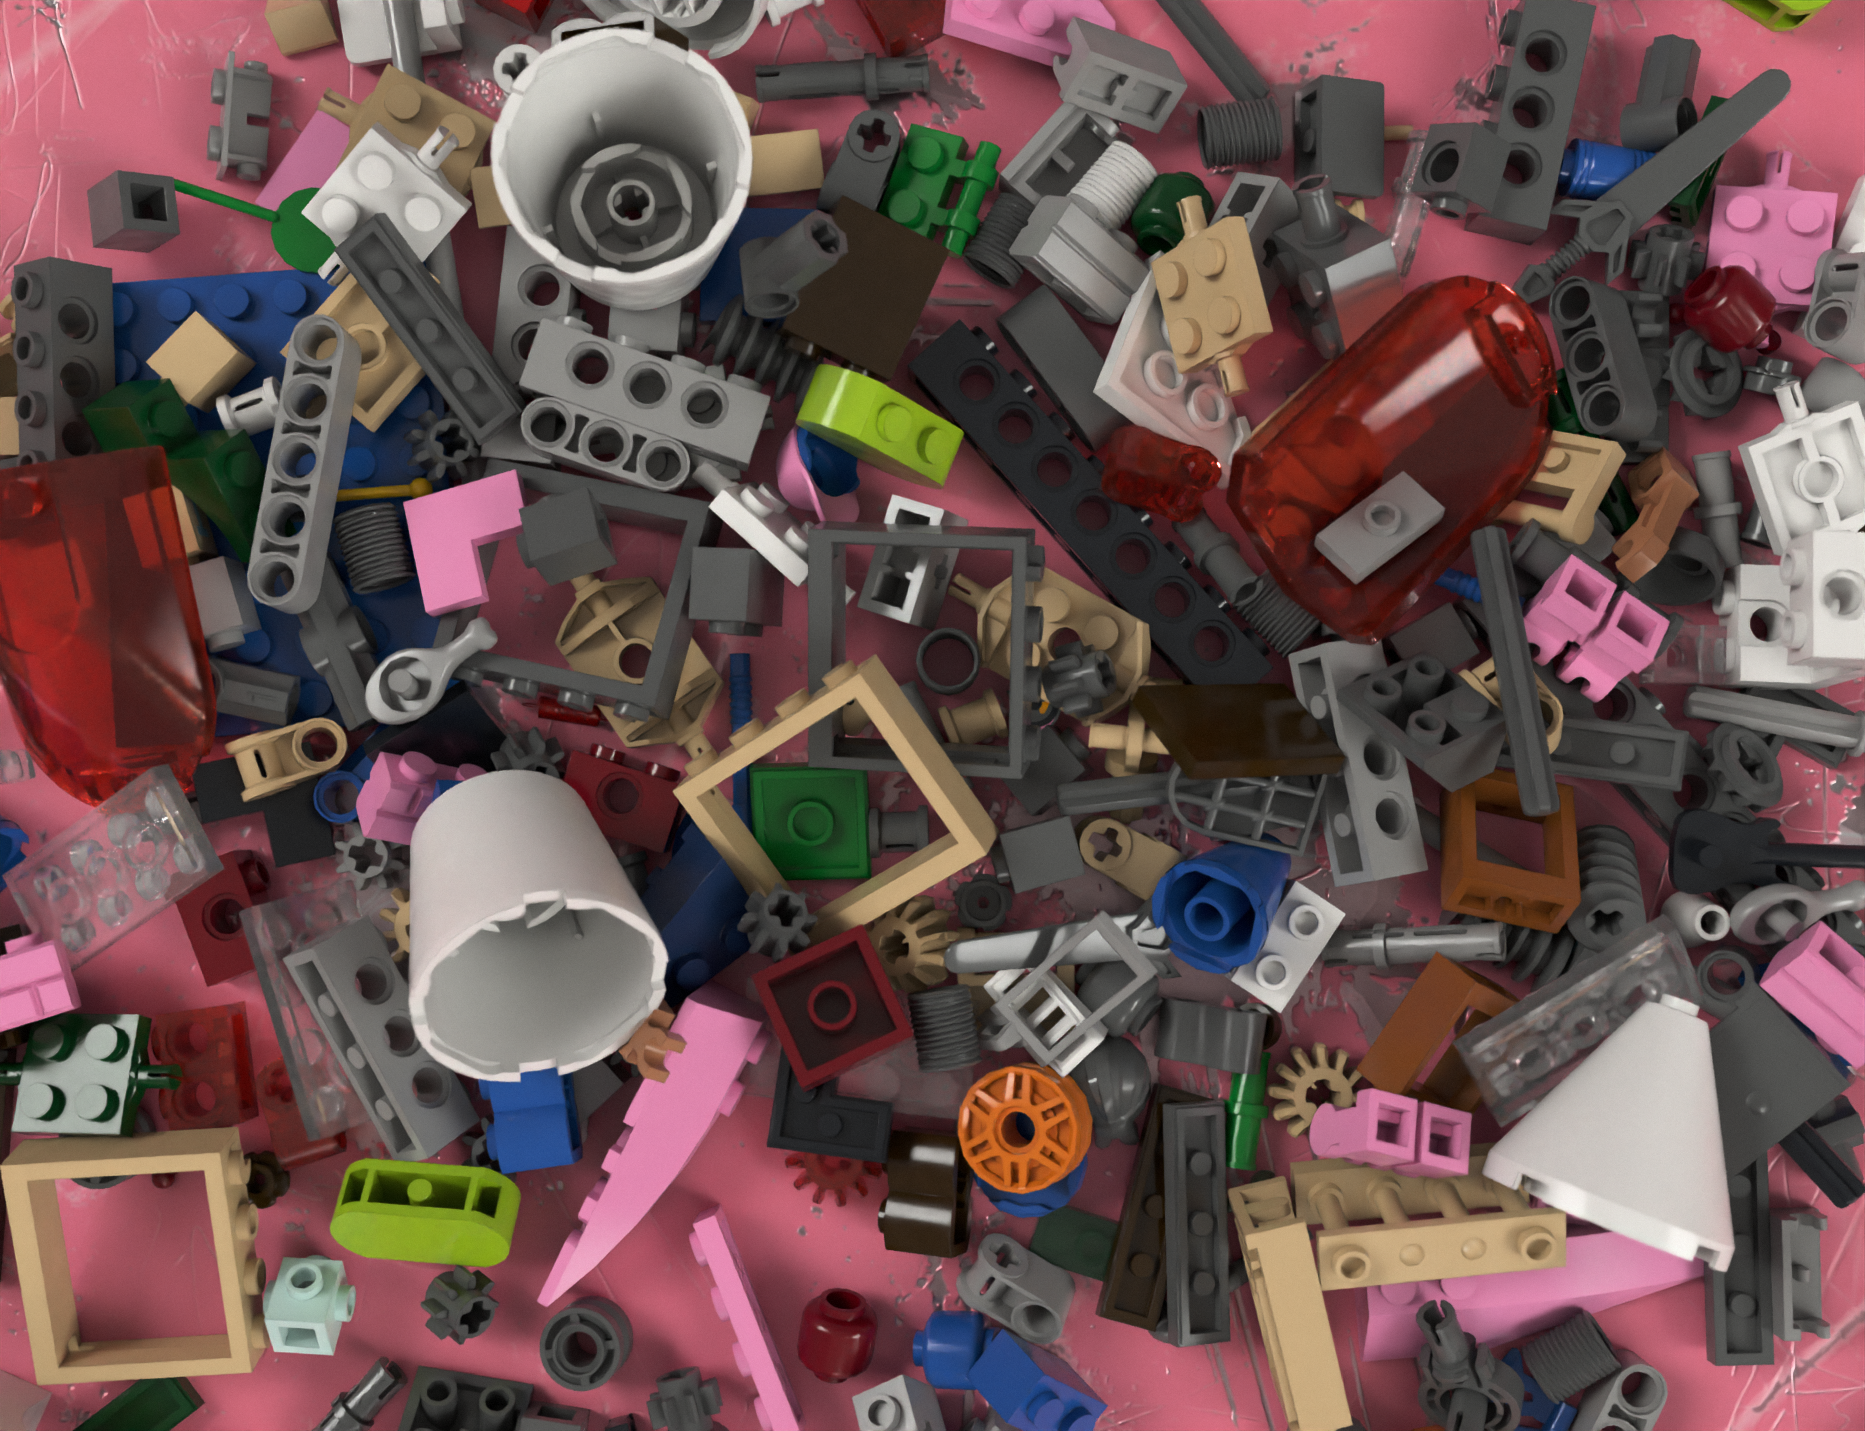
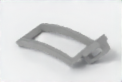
[977,910,1158,1068]

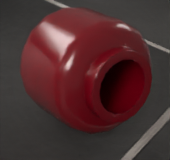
[1683,265,1776,353]
[797,1288,878,1384]

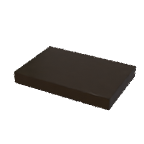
[1132,683,1345,780]

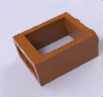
[1439,769,1581,934]
[1356,951,1542,1118]

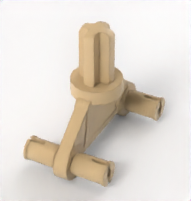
[1088,677,1183,824]

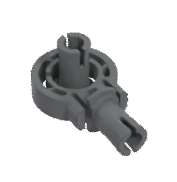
[1416,1300,1525,1431]

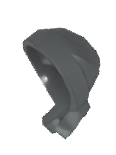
[1615,526,1726,606]
[1068,1034,1151,1149]

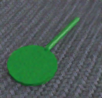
[174,179,340,274]

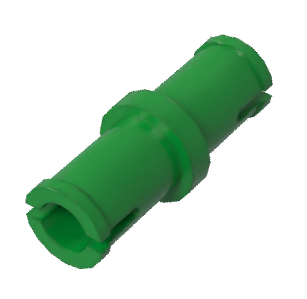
[1222,1051,1271,1171]

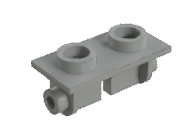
[206,51,273,181]

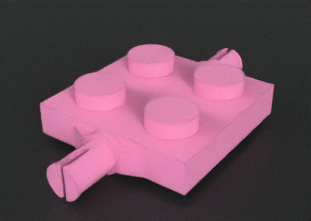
[1703,150,1838,349]

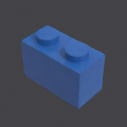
[965,1329,1108,1431]

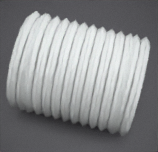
[1067,141,1158,230]

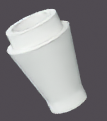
[1660,891,1730,948]

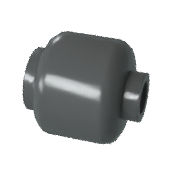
[1075,961,1163,1037]

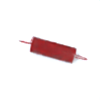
[522,696,608,728]

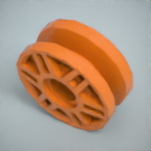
[957,1061,1093,1194]

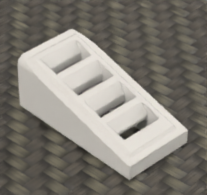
[983,968,1109,1078]

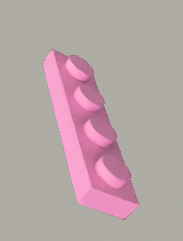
[689,1204,806,1431]

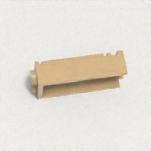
[1227,1176,1353,1431]

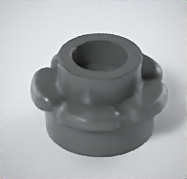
[1742,355,1801,396]
[955,874,1012,931]

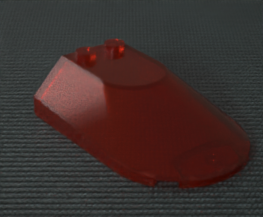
[1226,275,1558,646]
[0,445,217,813]

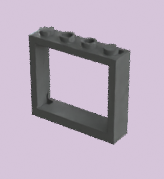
[432,458,723,723]
[808,521,1045,779]

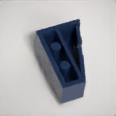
[640,822,751,1009]

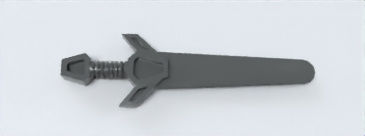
[1510,69,1791,305]
[943,895,1182,979]

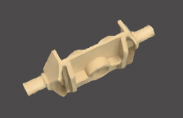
[948,567,1157,727]
[555,573,725,759]

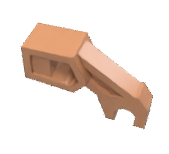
[1612,446,1700,583]

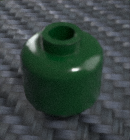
[1131,171,1215,256]

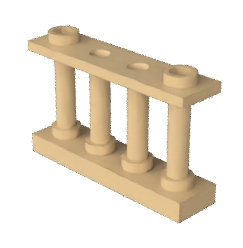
[1290,1142,1566,1291]

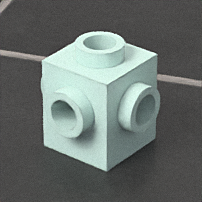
[263,1255,356,1355]

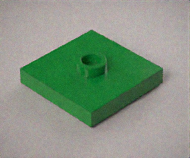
[749,762,872,881]

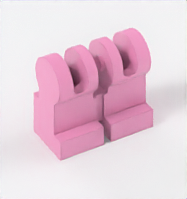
[1521,554,1670,703]
[1309,1088,1472,1179]

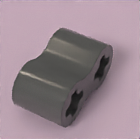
[1154,996,1267,1075]

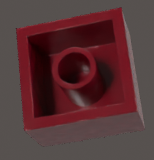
[751,924,914,1093]

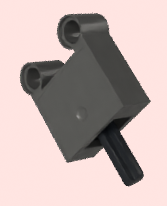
[1697,945,1865,1209]

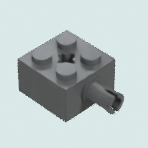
[1272,174,1414,374]

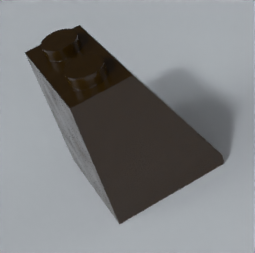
[775,195,950,384]

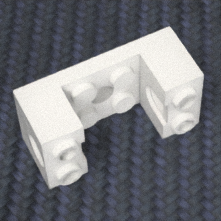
[1711,530,1865,690]

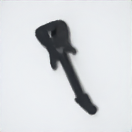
[1668,808,1865,894]

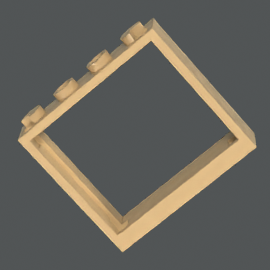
[673,654,999,956]
[0,1127,270,1385]

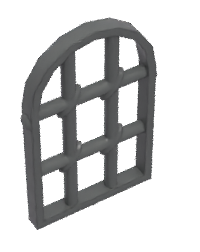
[1166,761,1329,857]

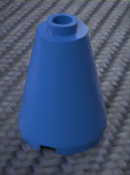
[1152,832,1292,974]

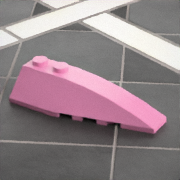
[537,980,773,1307]
[1354,1222,1704,1362]

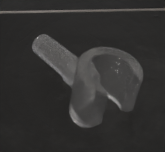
[0,749,36,785]

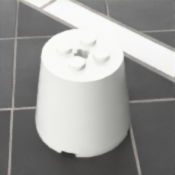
[491,28,752,310]
[409,770,669,1082]

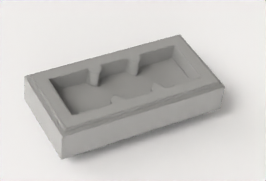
[1314,471,1445,585]

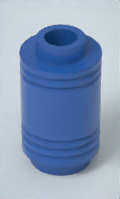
[1557,138,1656,201]

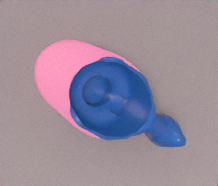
[776,424,860,522]

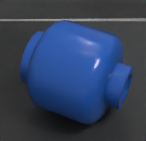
[913,1310,1001,1390]

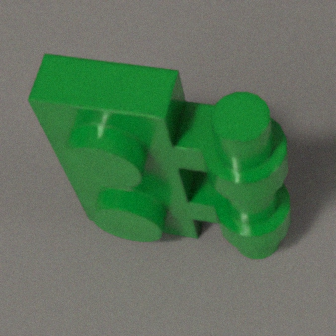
[878,123,1002,259]

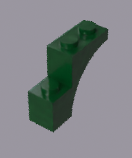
[81,378,297,563]

